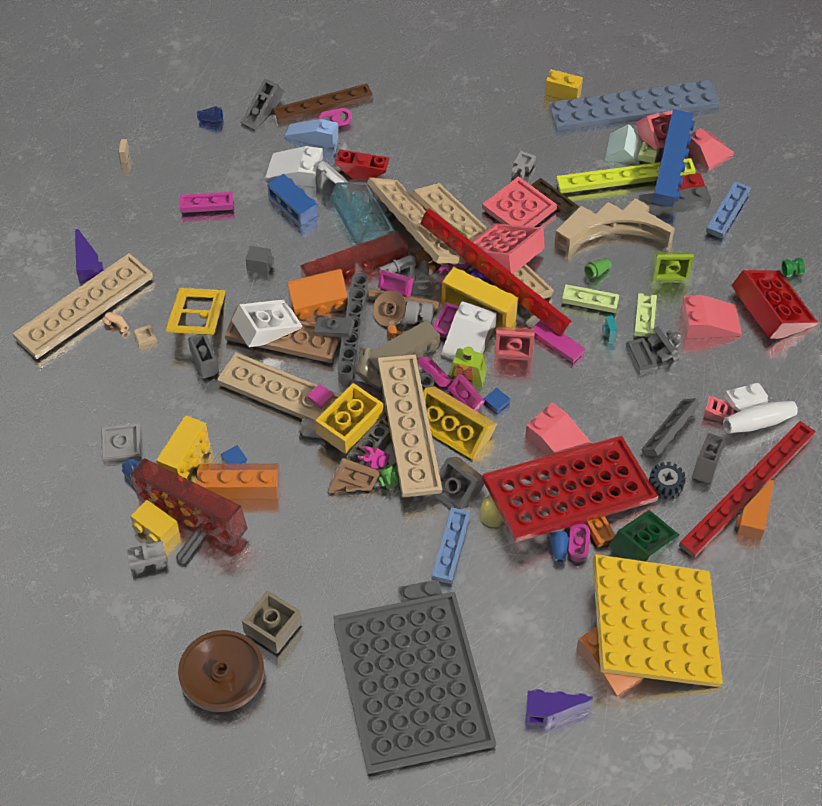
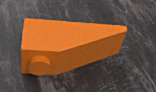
[735,480,774,540]

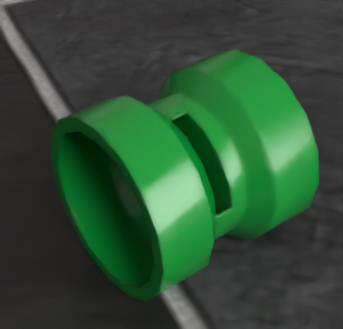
[781,258,805,278]

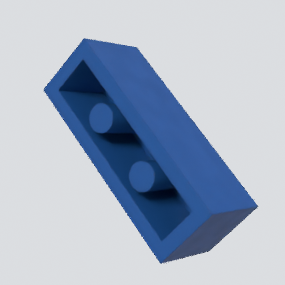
[267,174,318,226]

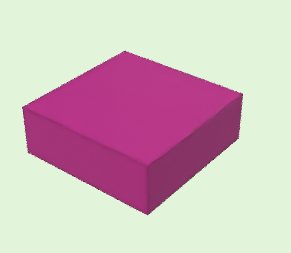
[307,384,334,409]

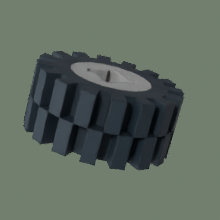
[649,462,686,500]

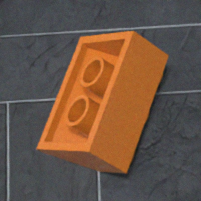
[287,269,348,320]

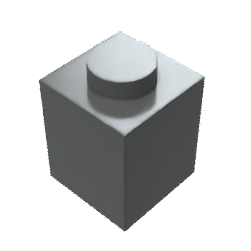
[245,246,274,274]

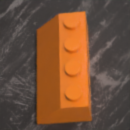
[196,463,279,500]

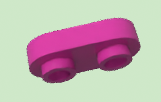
[318,108,352,126]
[568,523,590,562]

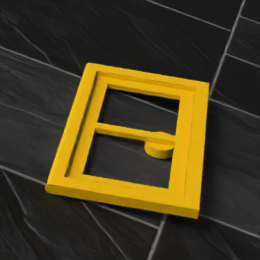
[165,288,226,335]

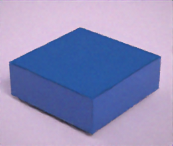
[483,388,510,413]
[221,445,248,464]

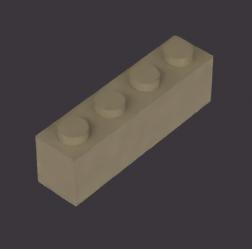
[370,320,440,375]

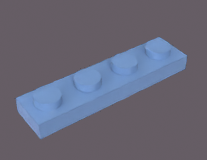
[706,181,751,238]
[431,507,471,584]

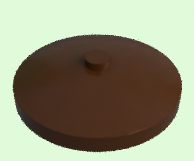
[178,630,265,712]

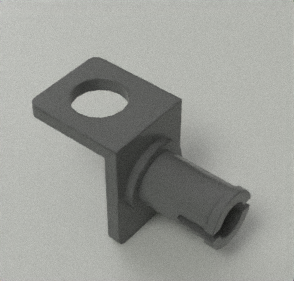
[404,265,433,295]

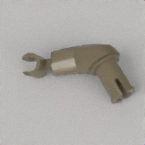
[355,348,383,391]

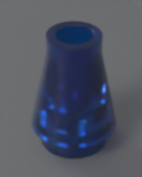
[197,106,223,123]

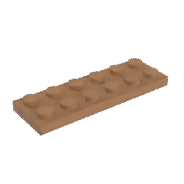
[225,307,342,363]

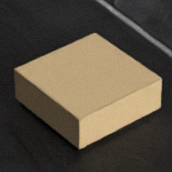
[118,139,129,164]
[133,324,157,348]

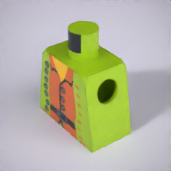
[448,346,487,387]

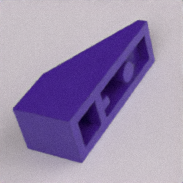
[75,229,104,282]

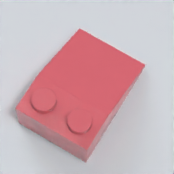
[681,295,742,339]
[525,402,592,466]

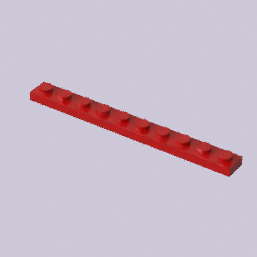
[420,208,572,336]
[679,421,816,558]

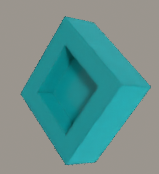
[602,316,618,342]

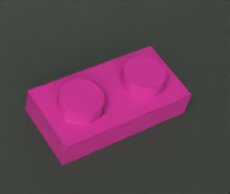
[433,302,459,339]
[448,374,485,411]

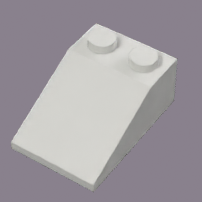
[265,146,323,188]
[232,299,302,347]
[441,301,497,361]

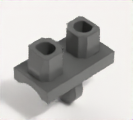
[648,326,681,362]

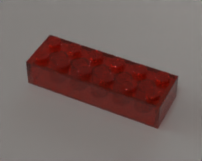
[130,458,248,546]

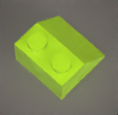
[651,251,694,281]

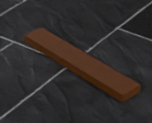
[272,83,373,124]

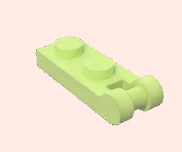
[634,293,657,337]

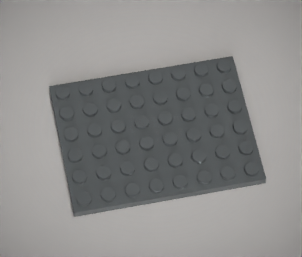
[333,591,496,774]

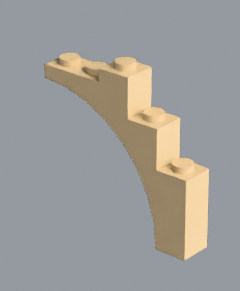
[555,198,675,251]

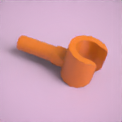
[387,325,404,340]

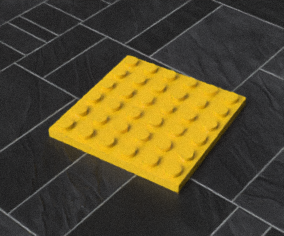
[592,554,723,687]

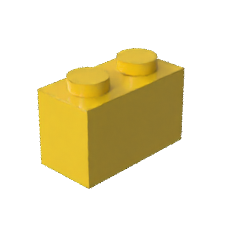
[545,69,583,100]
[131,500,179,546]

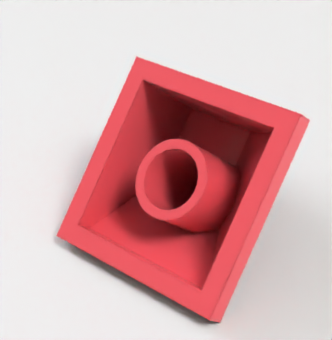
[686,128,734,170]

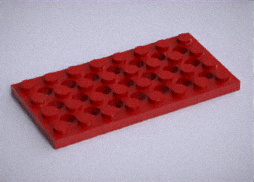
[482,436,658,543]

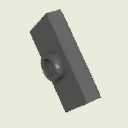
[314,317,355,337]

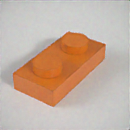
[584,516,615,547]

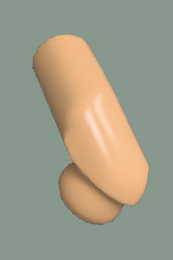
[102,312,129,332]

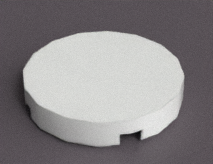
[318,160,348,188]

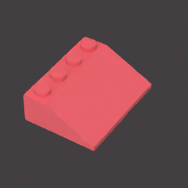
[472,223,545,274]

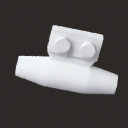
[723,383,798,433]

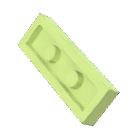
[562,284,620,313]

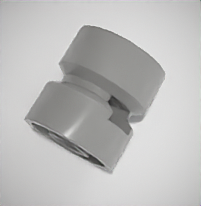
[405,300,434,325]

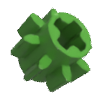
[377,464,400,489]

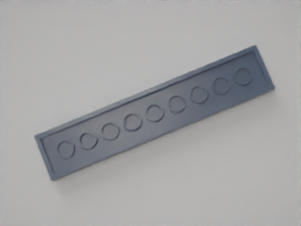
[549,80,720,131]

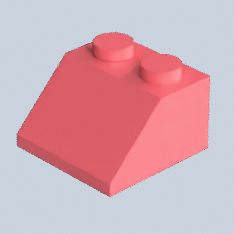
[635,110,673,150]
[495,326,535,358]

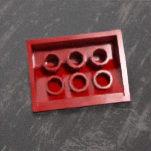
[731,270,819,339]

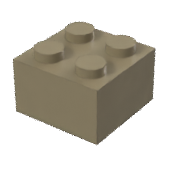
[242,590,302,653]

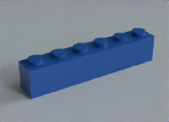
[652,109,695,208]

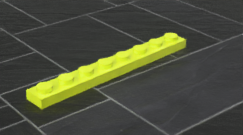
[556,158,696,193]

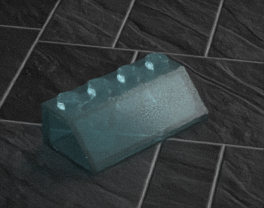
[330,182,395,248]

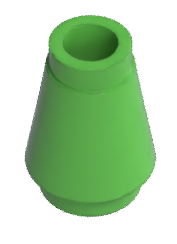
[584,258,611,279]

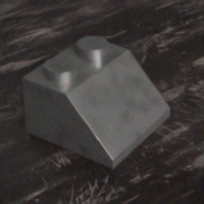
[433,457,484,510]

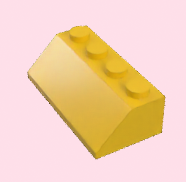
[423,386,497,459]

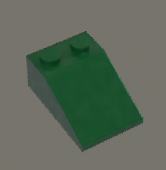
[608,510,680,563]

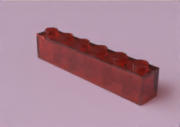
[300,230,409,280]

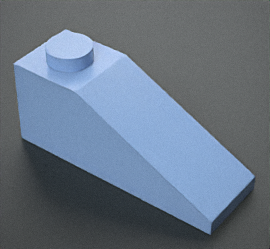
[285,119,338,149]

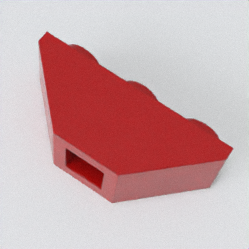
[335,149,390,181]

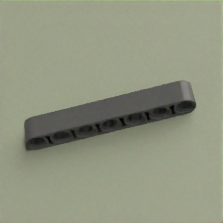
[337,272,369,385]
[347,373,434,466]

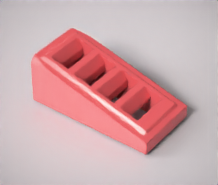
[703,396,738,423]

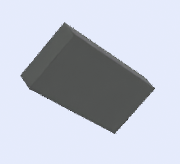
[626,338,658,375]

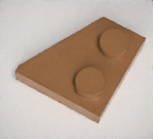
[327,458,379,493]

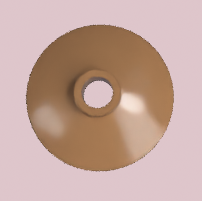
[373,290,407,327]

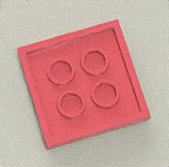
[482,176,557,227]

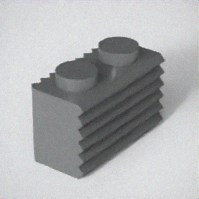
[188,334,219,379]

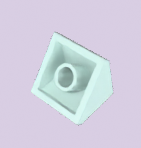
[605,124,643,165]

